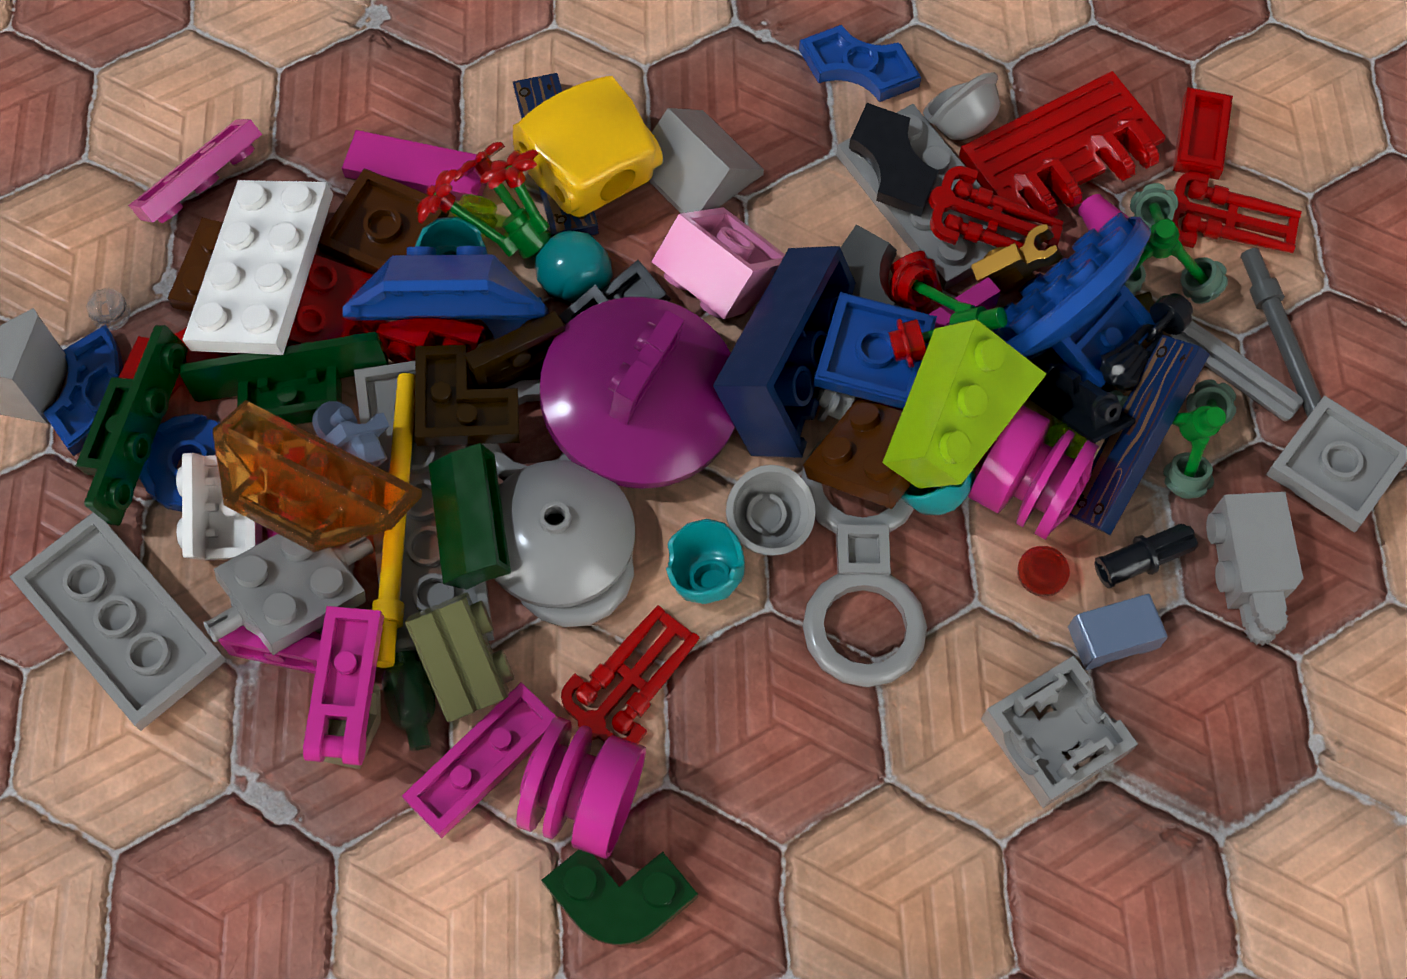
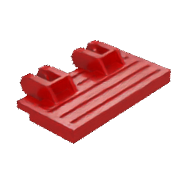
[959,71,1166,218]

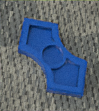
[799,25,921,102]

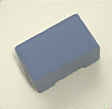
[1068,594,1168,670]

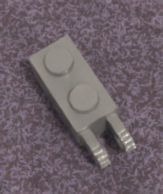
[1206,492,1304,646]

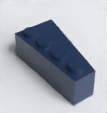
[713,246,856,458]

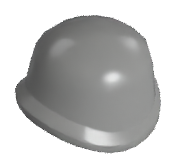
[923,72,1001,140]
[726,465,816,556]

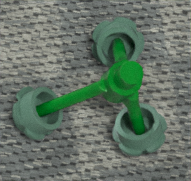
[1125,183,1228,304]
[1110,379,1237,499]

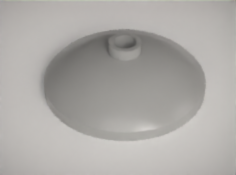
[494,460,635,608]

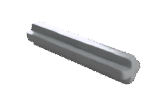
[1171,321,1303,421]

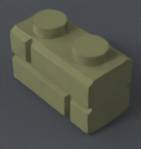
[405,592,514,722]

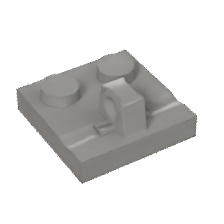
[1266,395,1407,533]

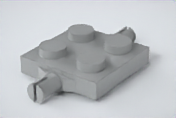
[203,518,374,655]

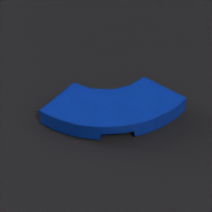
[43,324,123,456]

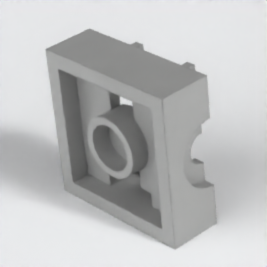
[981,655,1138,808]

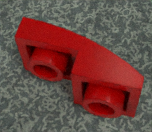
[376,318,487,363]

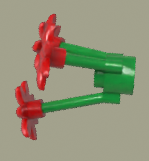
[417,142,552,259]

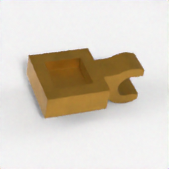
[971,224,1063,294]

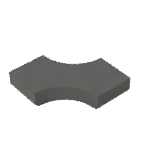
[841,224,900,307]

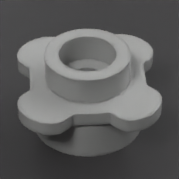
[816,388,855,422]

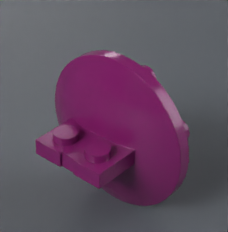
[539,297,735,489]

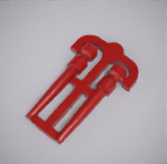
[929,166,1063,250]
[1172,172,1302,253]
[561,605,700,744]

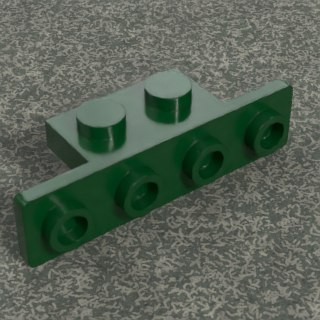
[75,325,188,526]
[180,332,389,434]

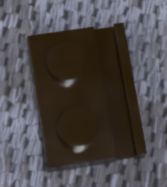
[465,311,565,389]

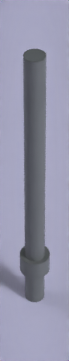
[1240,248,1322,418]

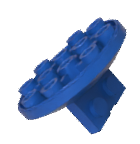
[992,212,1155,387]

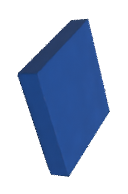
[813,292,937,409]

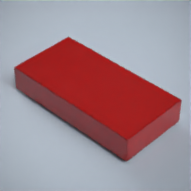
[1173,87,1233,180]

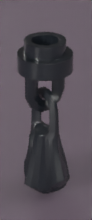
[1100,293,1193,390]

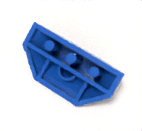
[343,246,549,321]

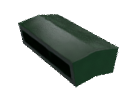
[428,443,511,590]

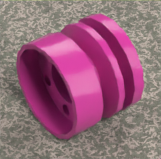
[968,405,1099,540]
[516,716,646,859]

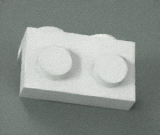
[176,453,263,560]

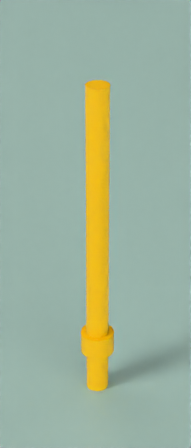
[372,373,415,668]

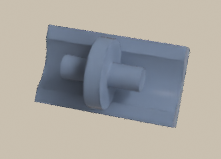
[300,401,389,493]

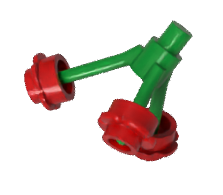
[888,259,1007,368]

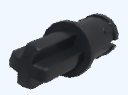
[1094,524,1198,588]

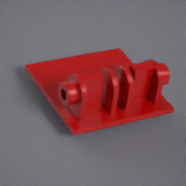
[287,255,386,346]

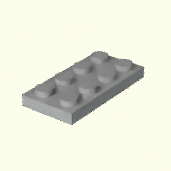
[836,104,1023,291]
[9,513,227,731]

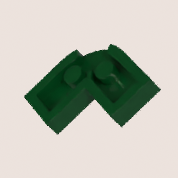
[541,849,698,945]

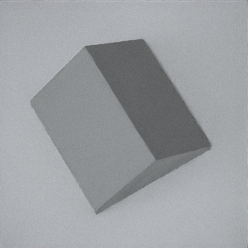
[649,108,764,213]
[0,308,68,424]

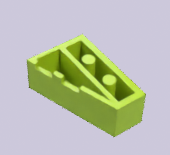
[882,319,1046,489]

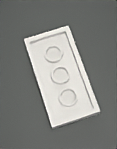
[183,180,333,355]

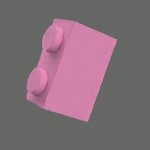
[652,207,785,319]

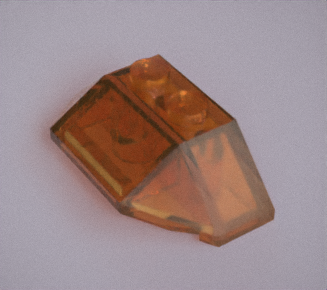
[213,400,422,552]

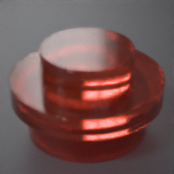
[1017,546,1070,597]

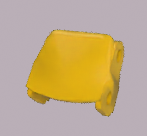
[513,75,663,217]

